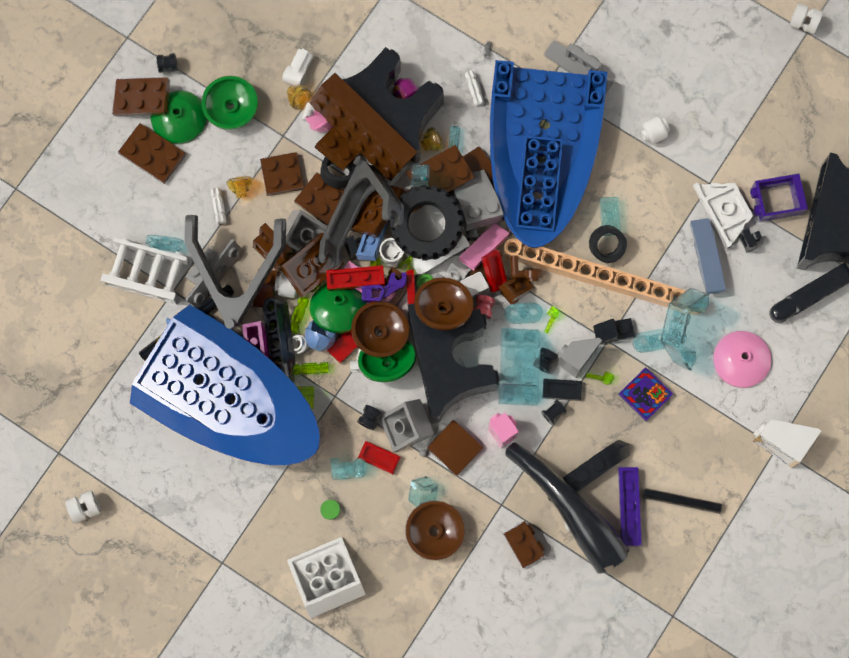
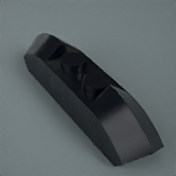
[548,440,630,502]

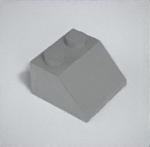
[557,338,602,378]
[380,399,434,452]

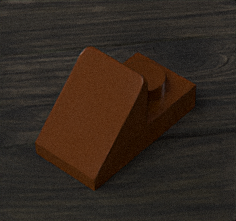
[253,268,278,308]
[499,278,535,305]

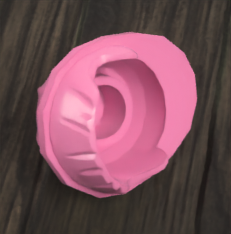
[305,110,334,133]

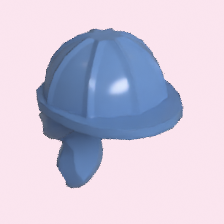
[305,320,337,351]

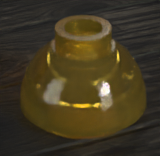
[287,85,312,110]
[421,127,445,151]
[226,176,252,198]

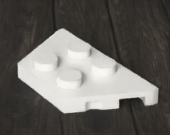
[693,183,753,249]

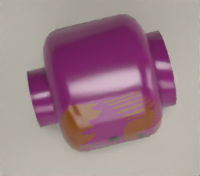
[392,78,419,99]

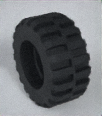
[390,185,464,261]

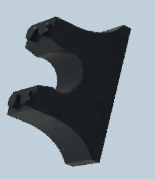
[343,47,444,164]
[796,152,849,270]
[408,303,500,424]

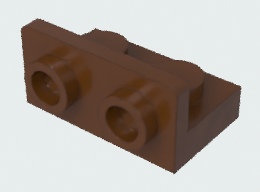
[503,521,545,569]

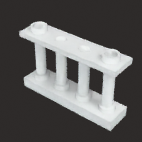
[100,237,190,304]

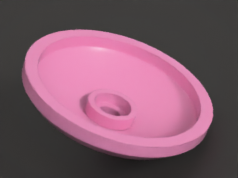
[713,331,771,388]

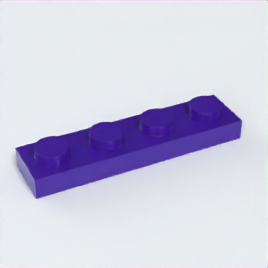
[618,467,642,546]

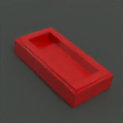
[481,249,507,293]
[406,270,415,304]
[357,441,401,475]

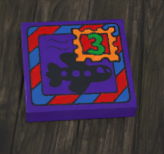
[618,367,673,422]

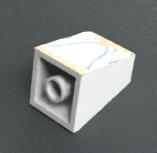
[753,419,821,468]

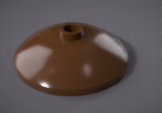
[414,277,473,330]
[351,301,409,358]
[405,501,465,560]

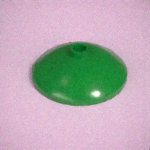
[201,76,258,130]
[151,90,207,144]
[309,284,367,333]
[358,341,416,382]

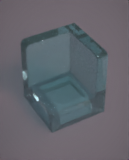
[408,476,438,507]

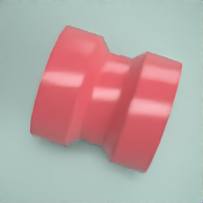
[474,295,495,319]

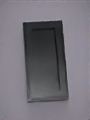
[542,378,582,401]

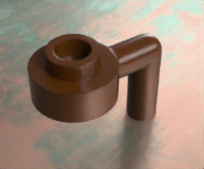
[511,255,542,281]

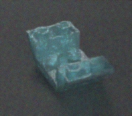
[660,288,710,371]
[498,328,540,406]

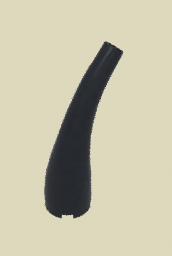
[505,442,630,574]

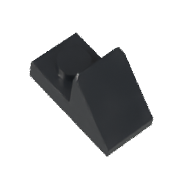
[593,318,635,344]

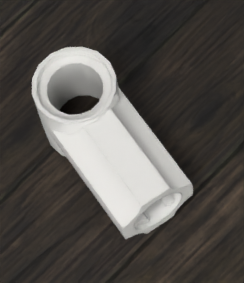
[282,49,313,88]

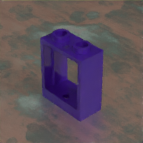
[750,174,808,222]

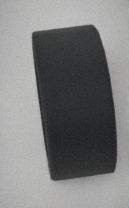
[320,157,356,189]
[589,225,627,263]

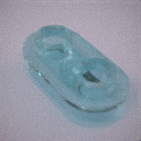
[145,235,184,252]
[504,303,543,324]
[633,329,671,353]

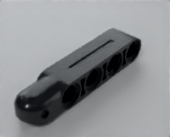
[769,263,849,323]
[263,297,296,384]

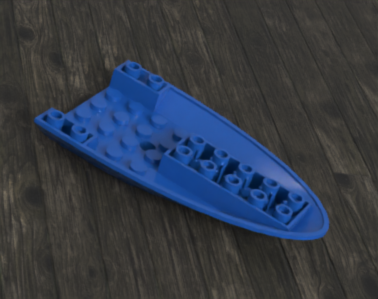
[490,60,607,248]
[130,304,320,466]

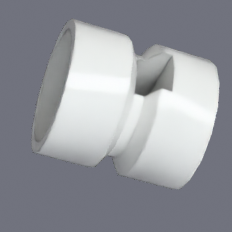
[789,3,823,34]
[379,238,404,268]
[65,490,101,524]

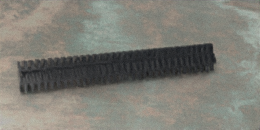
[642,488,722,514]

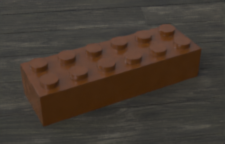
[309,73,417,181]

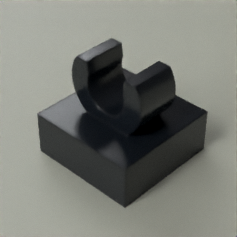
[739,228,762,253]
[344,236,362,261]

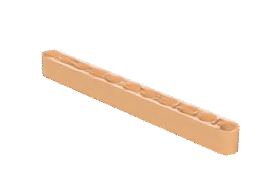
[504,239,706,315]

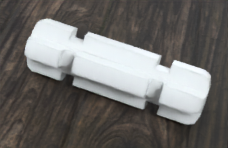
[465,70,484,106]
[211,188,227,225]

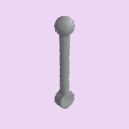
[419,423,446,457]

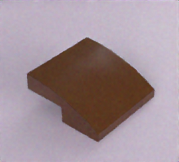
[252,223,292,273]
[426,420,483,476]

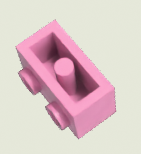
[488,413,519,448]

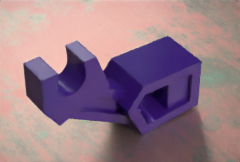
[362,273,406,303]

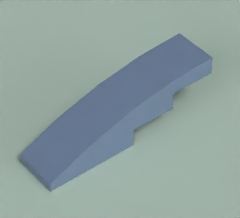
[690,218,726,294]

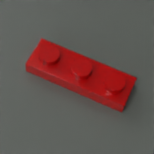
[326,265,385,291]

